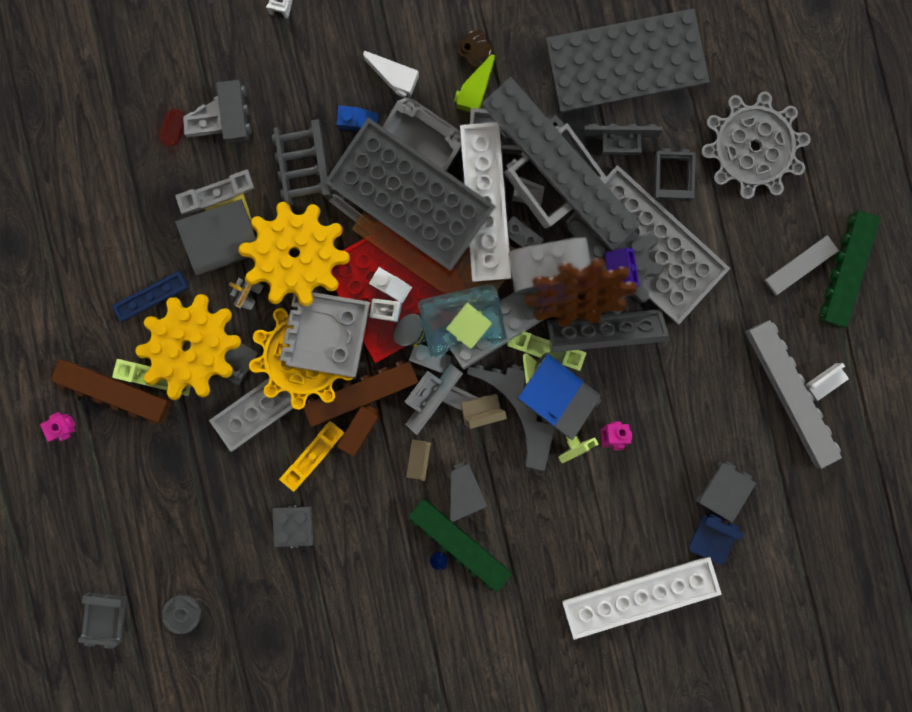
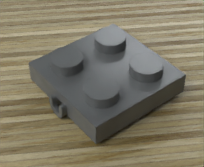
[273,505,314,548]

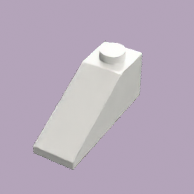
[363,51,419,97]

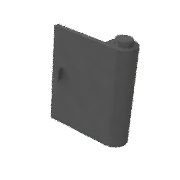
[175,199,257,276]

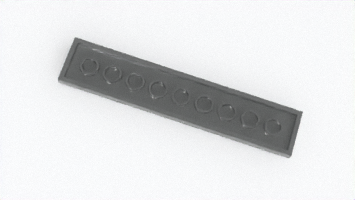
[481,77,640,251]

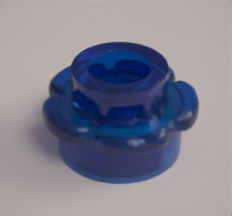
[430,552,447,570]

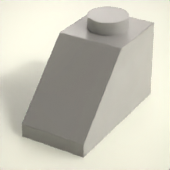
[409,344,452,373]

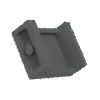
[695,461,756,523]
[78,592,127,649]

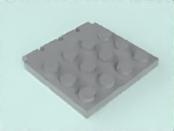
[280,292,370,378]

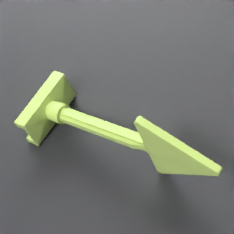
[523,353,598,463]

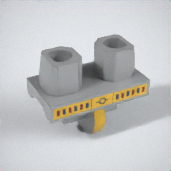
[229,278,264,310]

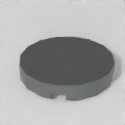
[162,595,201,634]

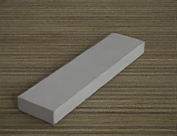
[764,235,839,296]

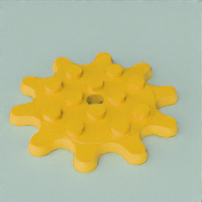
[238,202,350,307]
[135,294,241,400]
[249,308,353,410]

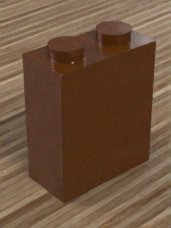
[337,404,381,457]

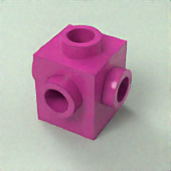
[40,412,75,442]
[600,422,632,451]

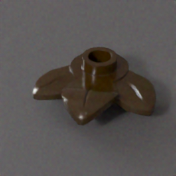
[456,30,494,68]

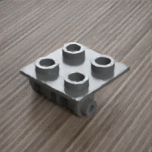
[225,343,258,386]

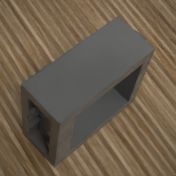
[653,148,696,202]

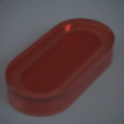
[159,109,185,147]

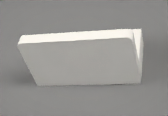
[805,363,849,401]

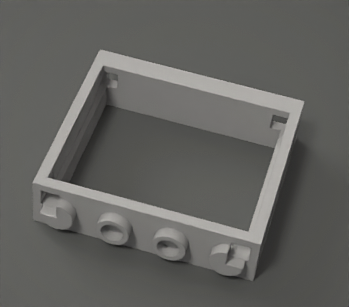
[503,124,608,229]

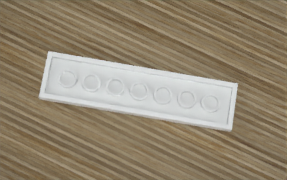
[460,122,511,282]
[562,557,722,639]

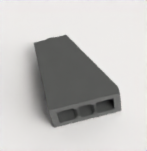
[450,461,487,522]

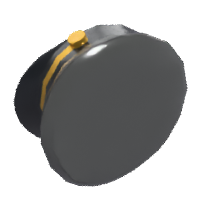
[394,314,431,348]

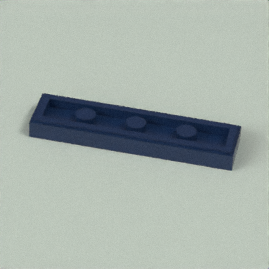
[111,271,189,323]

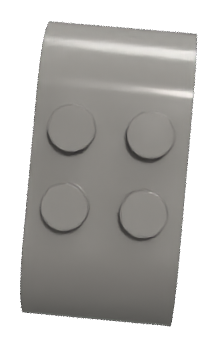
[508,238,591,294]

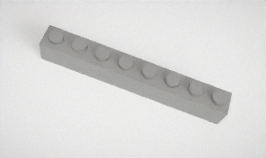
[745,320,842,469]

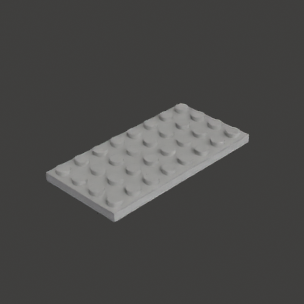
[565,165,730,325]

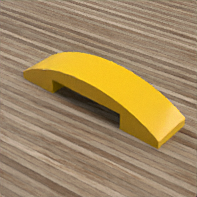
[279,421,344,492]

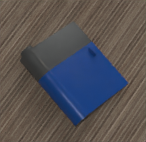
[517,353,601,440]

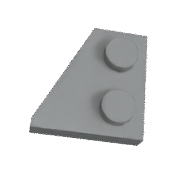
[183,96,222,137]

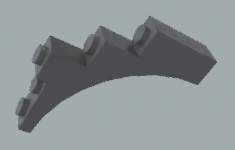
[467,364,554,471]

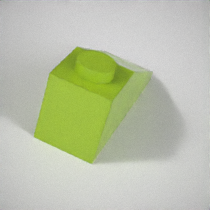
[454,54,495,113]

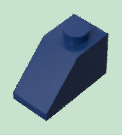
[337,106,378,132]

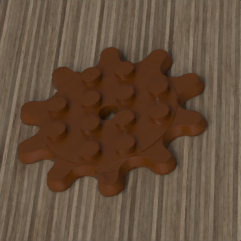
[523,259,637,327]

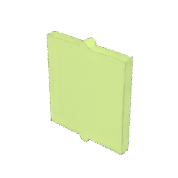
[446,303,492,349]

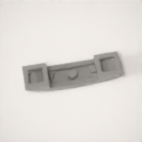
[175,169,254,214]

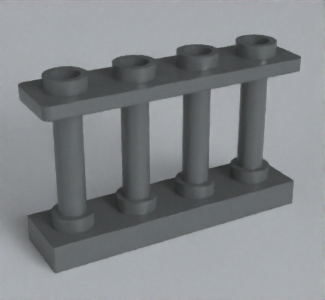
[272,119,334,205]

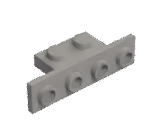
[405,364,463,435]

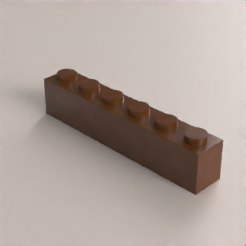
[50,359,171,425]
[304,359,419,427]

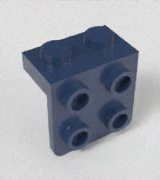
[689,514,744,565]

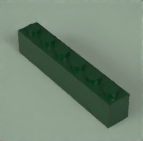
[819,210,881,328]
[408,498,512,592]

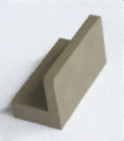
[461,394,507,429]
[406,439,431,481]

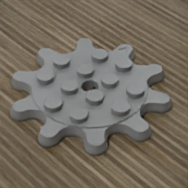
[701,92,811,199]

